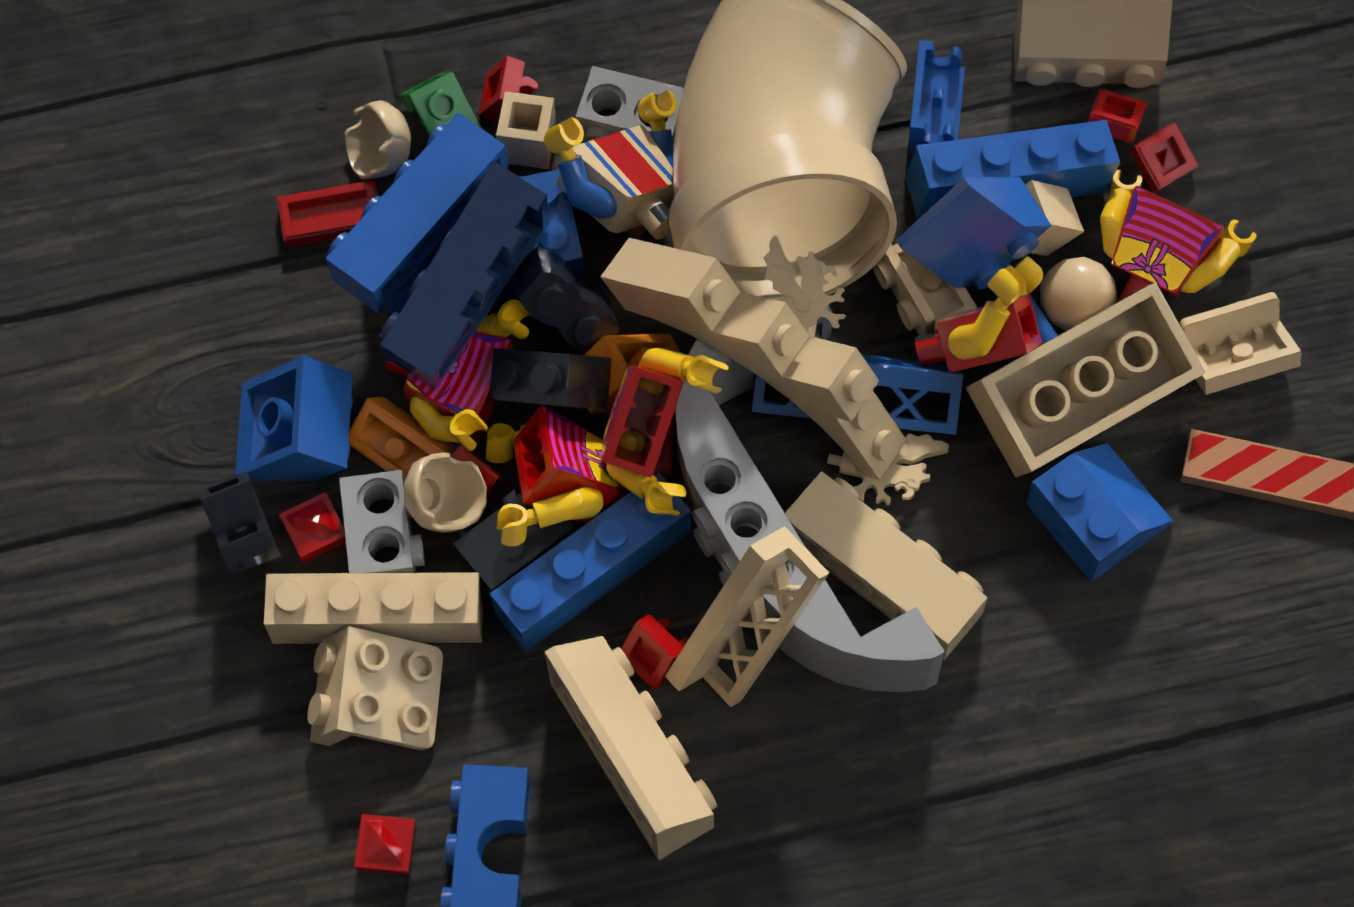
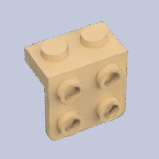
[307,626,443,750]

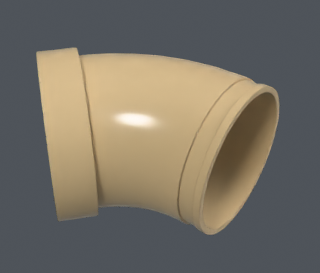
[669,0,907,299]

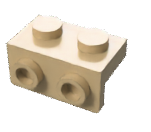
[873,243,977,336]
[1180,292,1301,395]

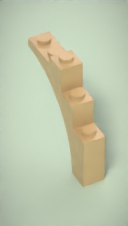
[601,238,907,480]

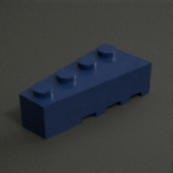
[379,161,549,390]

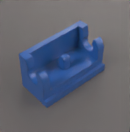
[907,40,965,153]

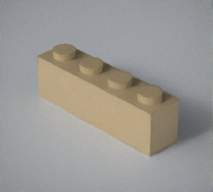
[785,471,988,660]
[264,573,483,644]

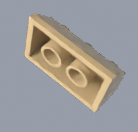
[1014,0,1172,88]

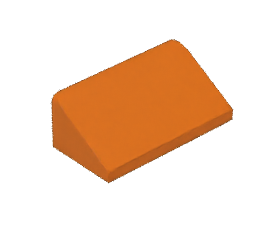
[349,397,457,480]

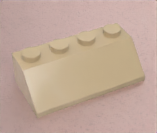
[545,636,717,860]

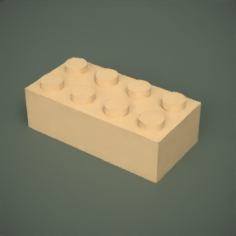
[966,282,1206,477]

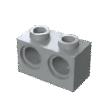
[576,66,684,145]
[339,470,425,573]

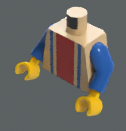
[544,90,677,240]

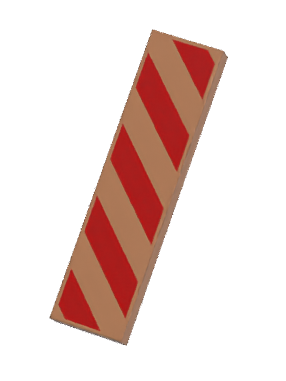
[1180,429,1354,520]

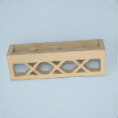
[665,526,829,707]

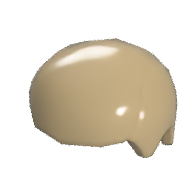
[345,100,411,180]
[1040,257,1118,331]
[404,453,487,533]

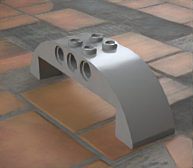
[675,339,945,692]

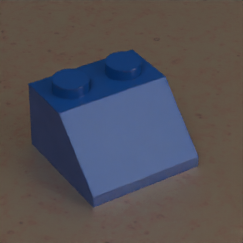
[896,177,1052,290]
[235,355,353,481]
[1026,443,1173,582]

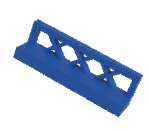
[752,354,963,435]

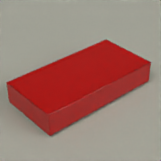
[277,180,378,248]

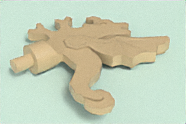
[763,236,846,337]
[827,433,949,505]

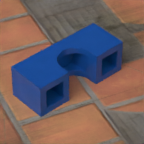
[440,764,531,907]

